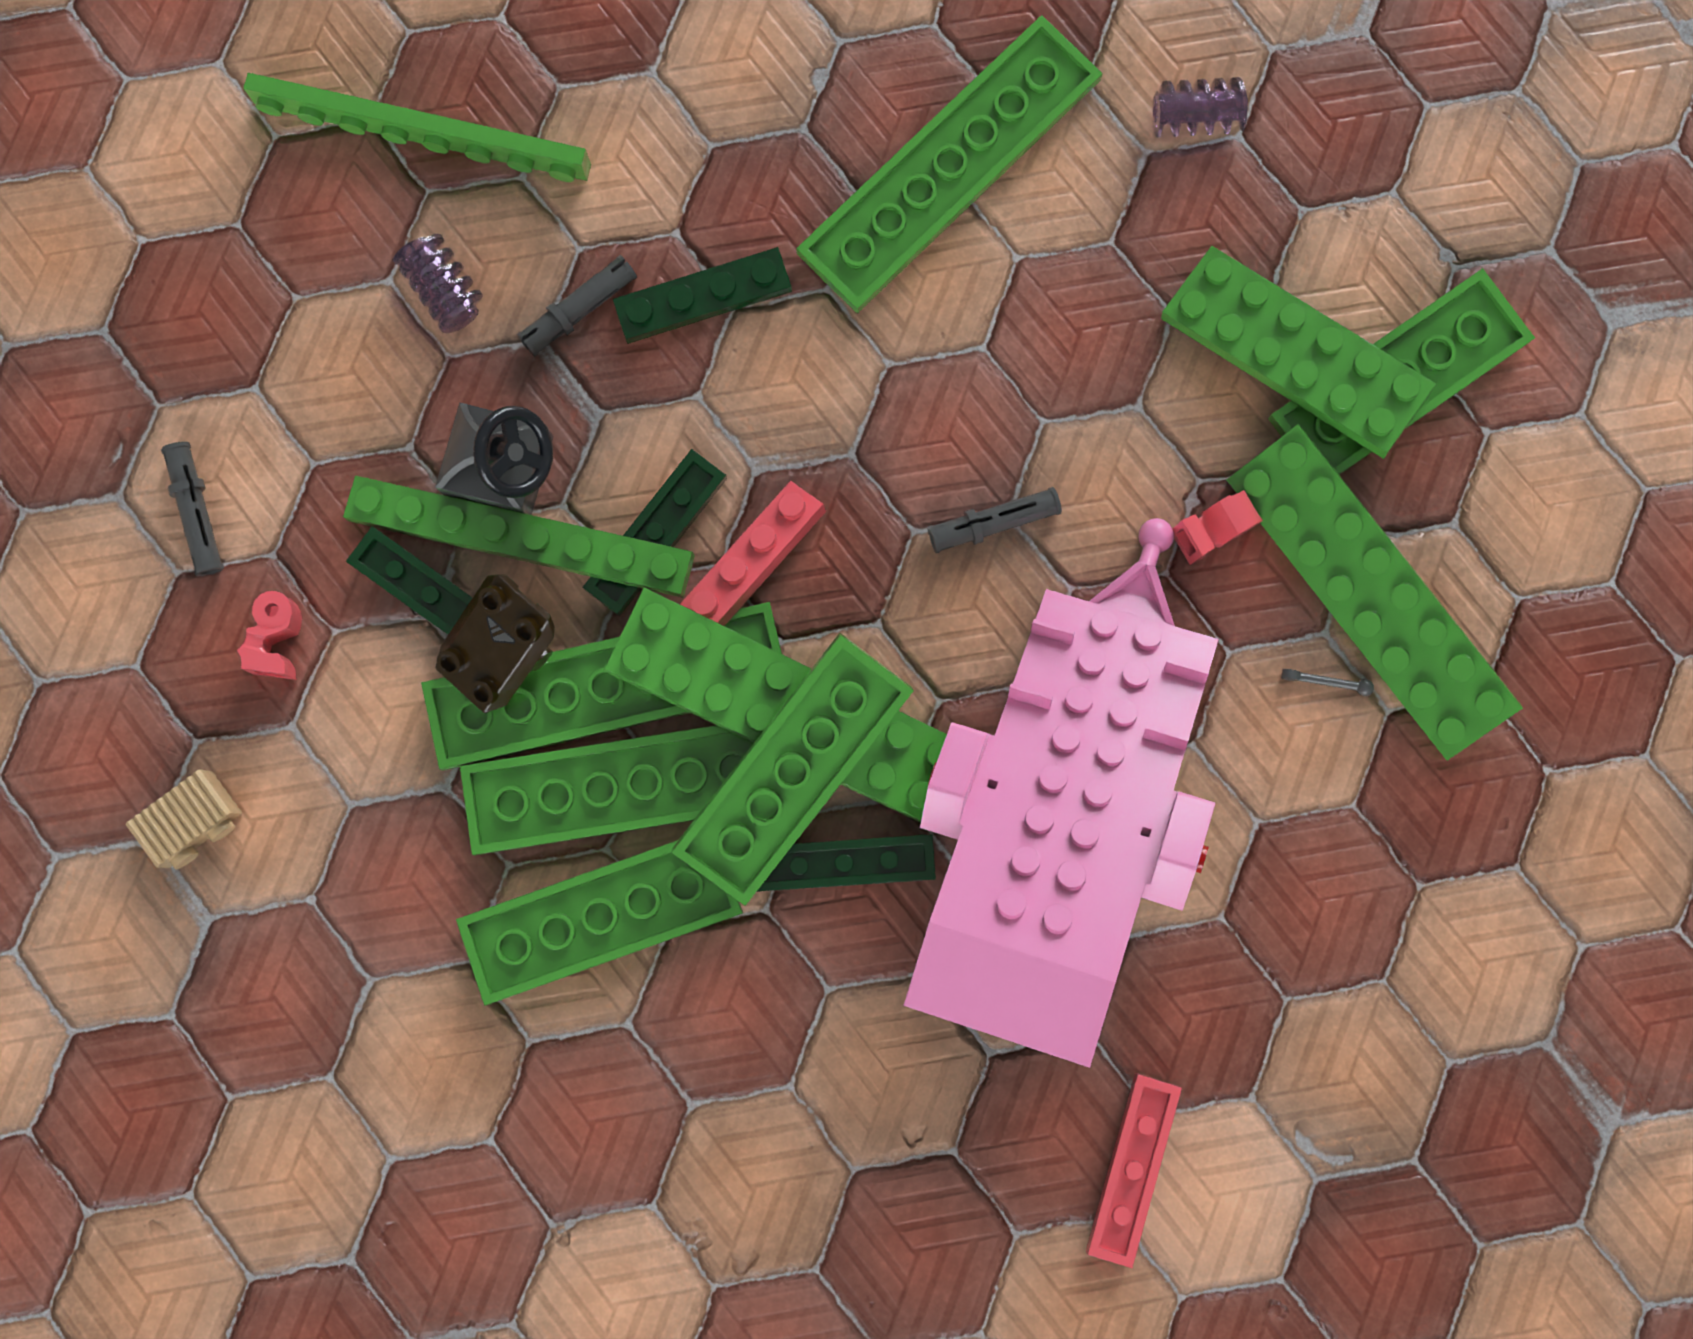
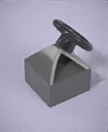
[435,402,554,515]

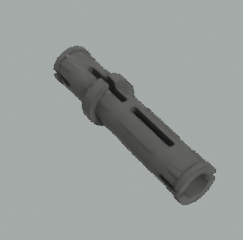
[517,255,637,357]
[161,442,224,576]
[927,487,1062,553]

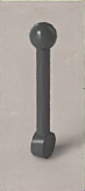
[1281,669,1374,696]

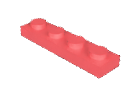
[680,481,826,626]
[1086,1073,1182,1268]

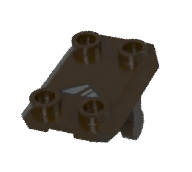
[435,575,555,713]

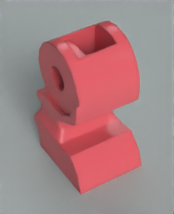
[1173,490,1263,565]
[237,591,302,680]

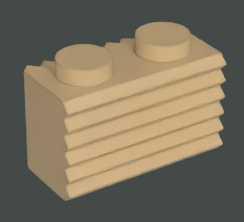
[126,769,242,870]

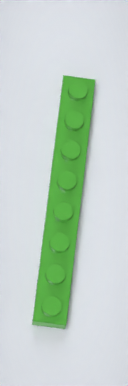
[243,73,591,182]
[343,475,695,598]

